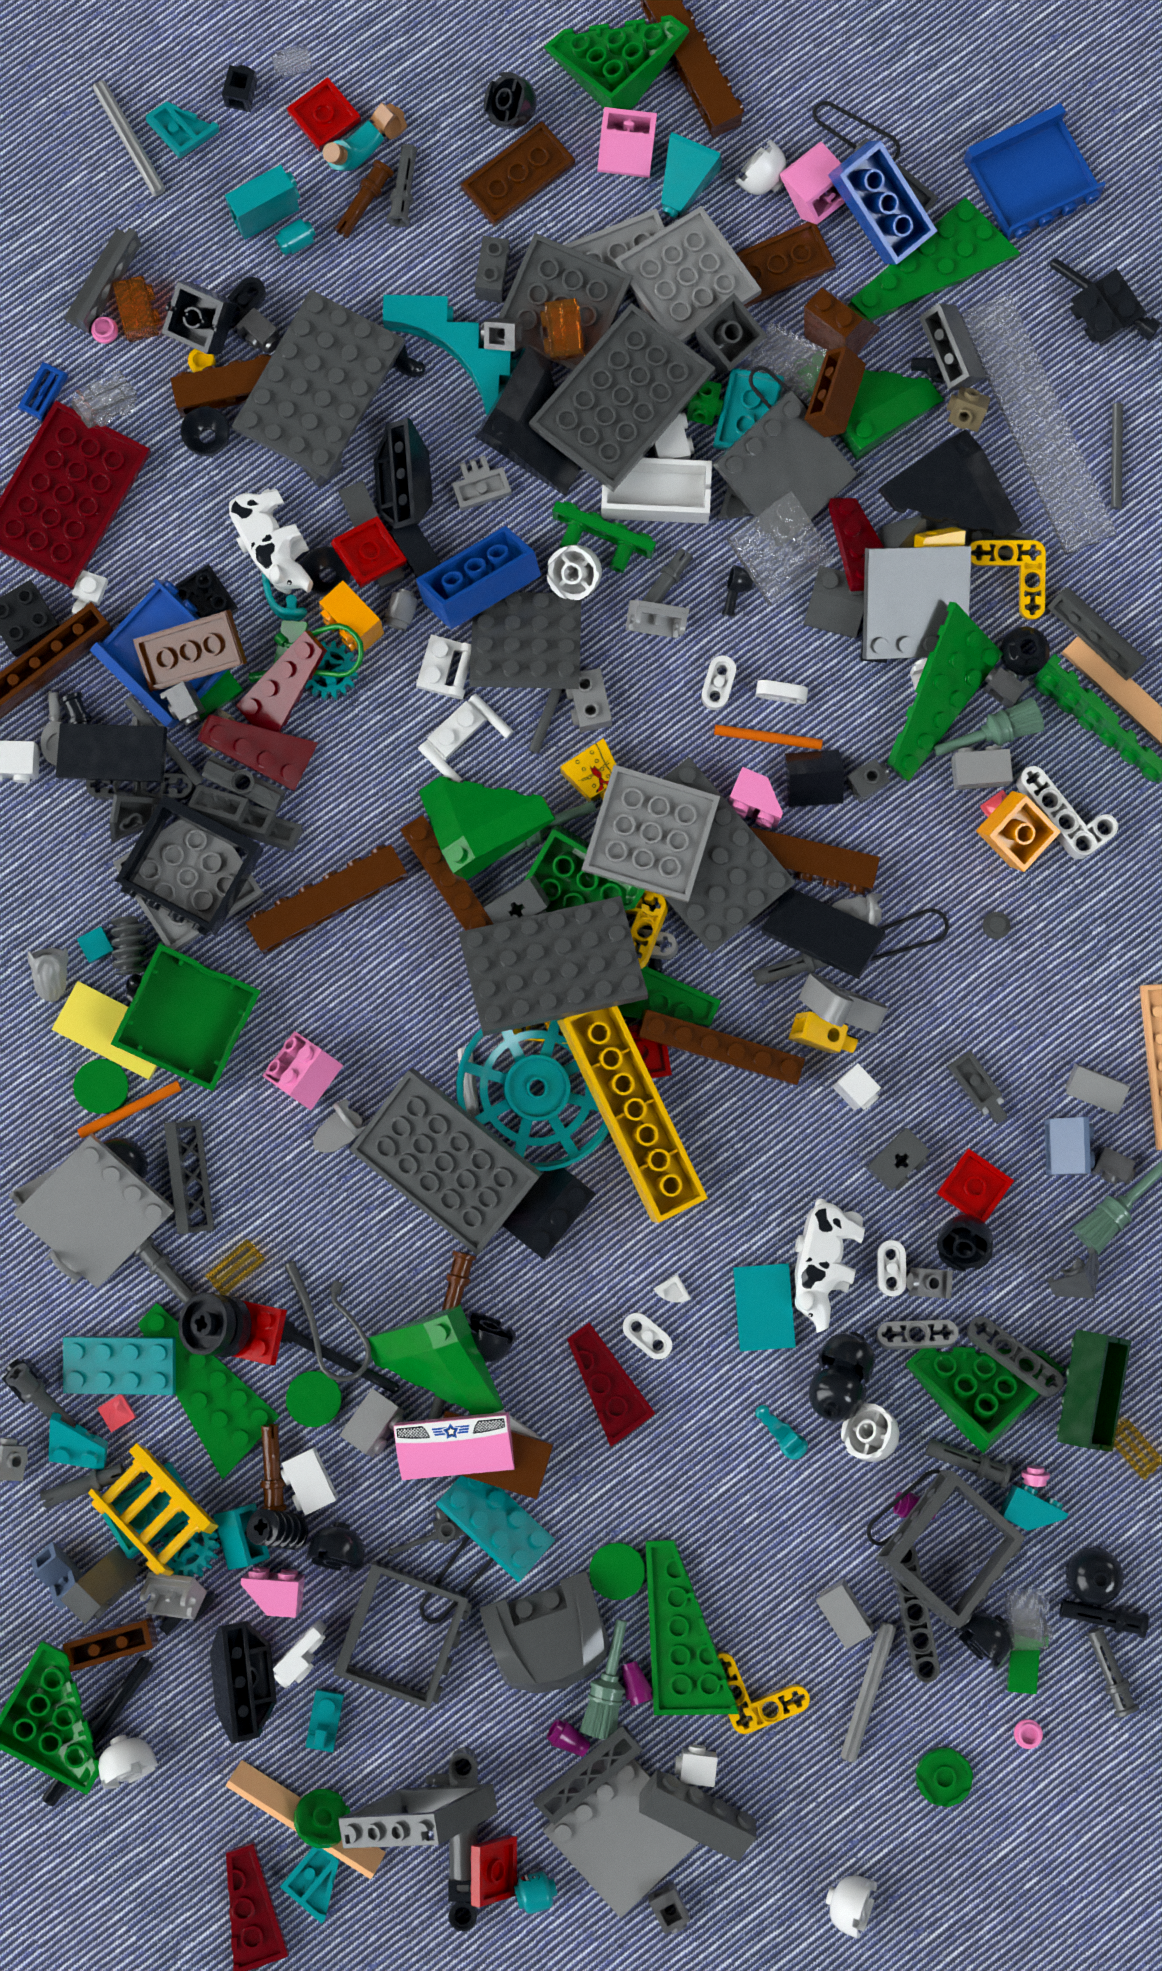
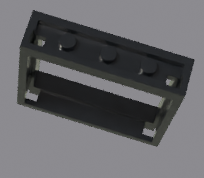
[115,795,264,936]

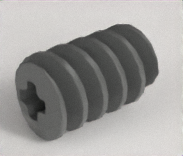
[111,916,148,975]

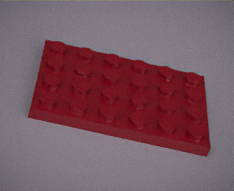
[0,400,151,590]

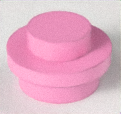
[91,317,118,344]
[1021,1465,1050,1487]
[1014,1719,1043,1749]

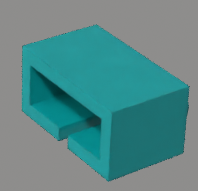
[214,1503,270,1570]

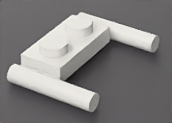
[418,693,514,783]

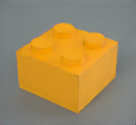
[319,581,384,652]
[976,791,1061,872]

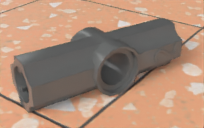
[202,755,286,813]

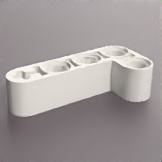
[1016,766,1118,859]

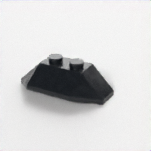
[374,418,433,530]
[209,1621,277,1744]

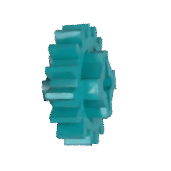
[305,641,359,701]
[158,1517,220,1577]

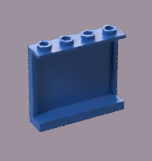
[963,103,1106,240]
[90,578,229,728]

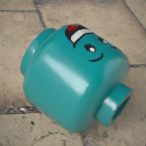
[514,1871,558,1914]

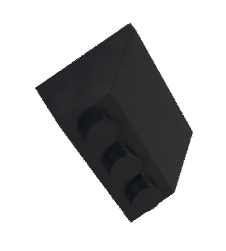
[502,1160,596,1260]

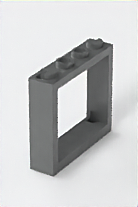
[875,1470,1026,1629]
[333,1561,472,1709]
[338,1784,498,1848]

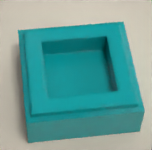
[77,926,114,964]

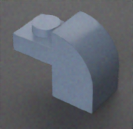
[31,1541,83,1610]

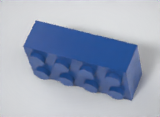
[828,140,937,265]
[416,526,541,630]

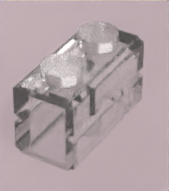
[71,371,137,428]

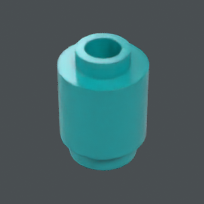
[274,218,316,256]

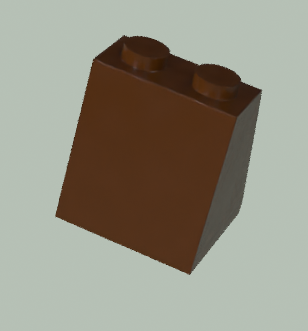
[804,287,880,355]

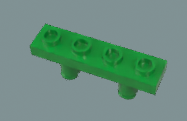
[552,501,656,573]

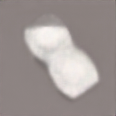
[1005,1589,1053,1651]

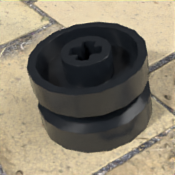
[178,1293,252,1357]

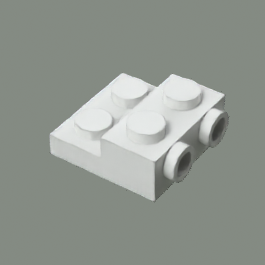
[272,1619,327,1688]

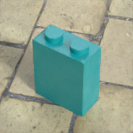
[224,164,301,240]

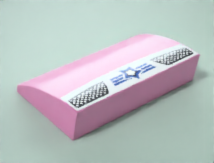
[394,1412,515,1480]

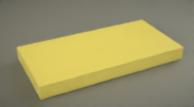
[51,981,158,1080]

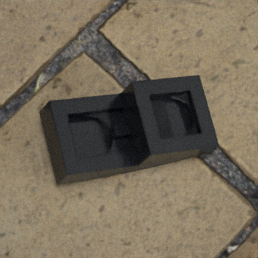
[159,1593,219,1635]

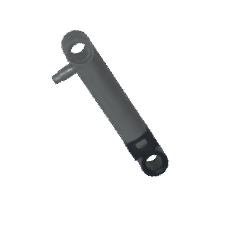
[426,1747,478,1932]

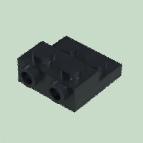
[1069,268,1146,346]

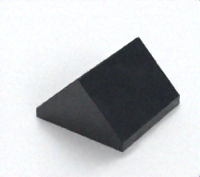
[784,750,844,808]

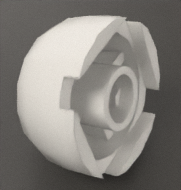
[735,139,786,195]
[547,545,602,600]
[841,1403,900,1462]
[98,1735,158,1789]
[826,1875,877,1939]

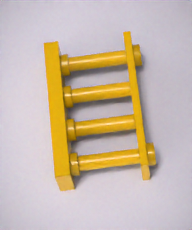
[88,1443,219,1576]

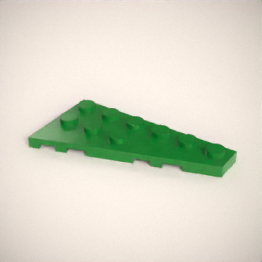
[887,602,1003,782]

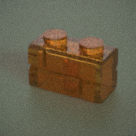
[113,276,162,342]
[541,298,585,361]

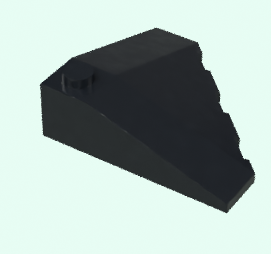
[474,345,579,496]
[878,429,1022,539]

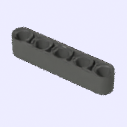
[892,1546,940,1683]

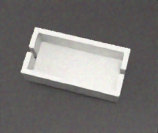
[601,458,712,524]

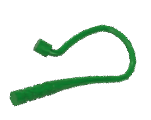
[248,623,364,683]

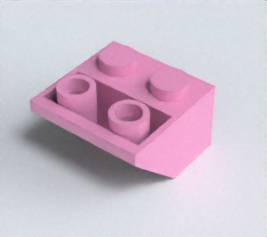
[597,107,657,178]
[779,142,845,225]
[728,767,783,829]
[262,1031,343,1110]
[241,1567,305,1618]

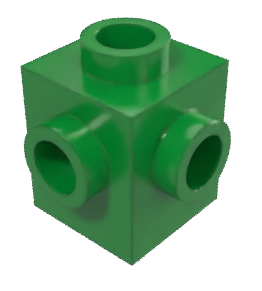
[685,381,724,426]

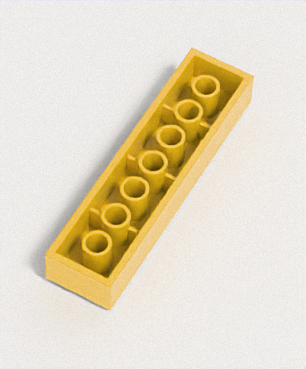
[557,1006,708,1223]

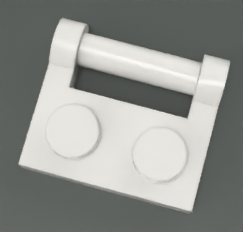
[416,634,471,699]

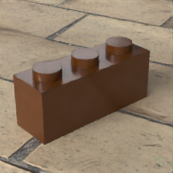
[804,346,866,438]
[63,1615,159,1672]

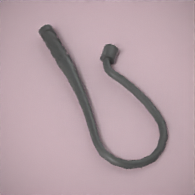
[284,1261,371,1382]

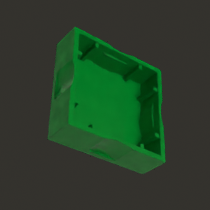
[111,943,261,1091]

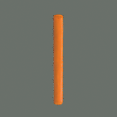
[714,724,823,750]
[77,1080,182,1139]

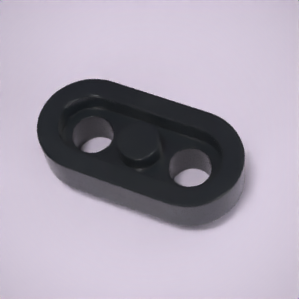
[227,277,266,326]

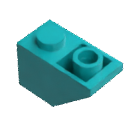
[999,1484,1068,1531]

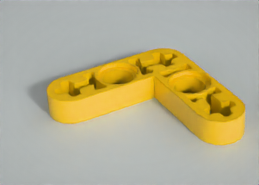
[969,540,1046,620]
[625,890,668,969]
[718,1651,810,1734]

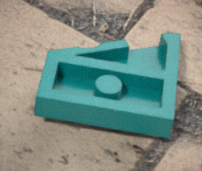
[146,101,219,159]
[49,1412,108,1470]
[280,1847,340,1924]

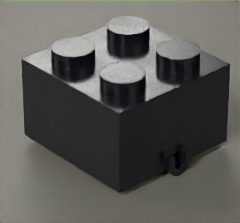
[161,281,238,354]

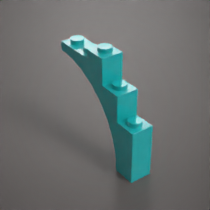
[383,295,516,416]

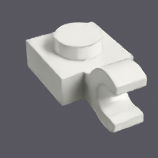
[72,570,108,614]

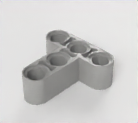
[798,973,888,1033]

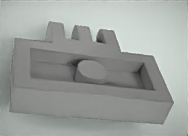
[452,455,512,511]

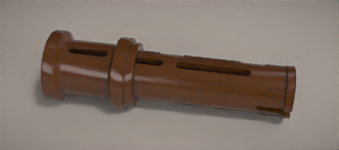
[334,160,394,238]
[441,1250,477,1311]
[260,1424,287,1511]

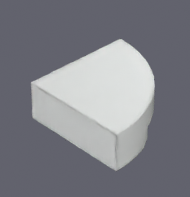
[653,1275,691,1303]

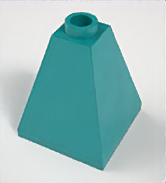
[661,132,722,218]

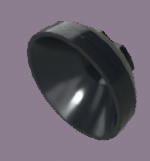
[180,407,230,456]
[302,546,351,596]
[1000,626,1050,676]

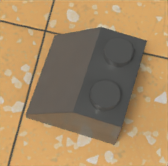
[695,293,768,375]
[803,565,864,639]

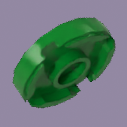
[73,1059,129,1114]
[286,1371,342,1427]
[589,1542,645,1600]
[916,1747,973,1807]
[294,1789,351,1848]

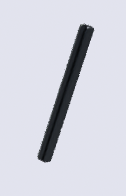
[42,1657,153,1807]

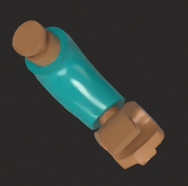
[323,102,408,172]

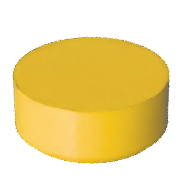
[188,349,216,373]

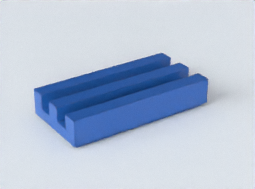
[18,362,68,422]

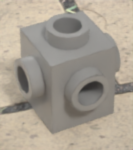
[0,1437,28,1481]

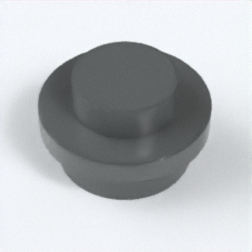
[983,912,1011,939]

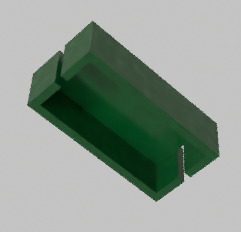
[1056,1329,1131,1452]

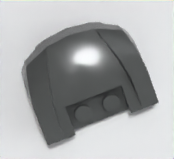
[479,1571,611,1693]

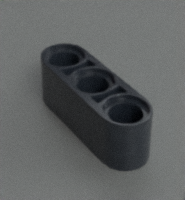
[389,524,442,578]

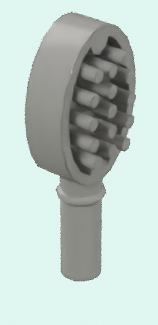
[41,692,62,767]

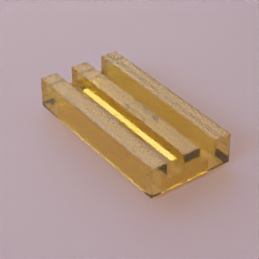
[205,1239,266,1295]
[1114,1418,1162,1480]

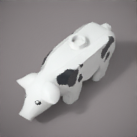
[229,488,313,594]
[795,1199,865,1333]

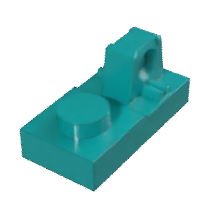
[305,1688,345,1753]

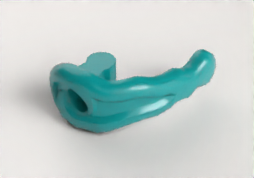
[262,573,308,621]
[755,1404,808,1460]

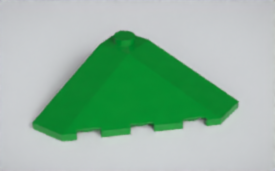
[544,15,690,110]
[795,359,944,460]
[419,776,556,880]
[513,825,645,912]
[367,1305,504,1415]
[905,1347,1064,1454]
[0,1640,99,1795]

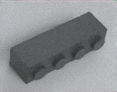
[639,1769,756,1862]

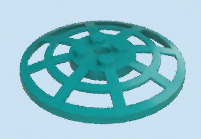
[456,1018,609,1171]

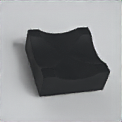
[0,579,60,657]

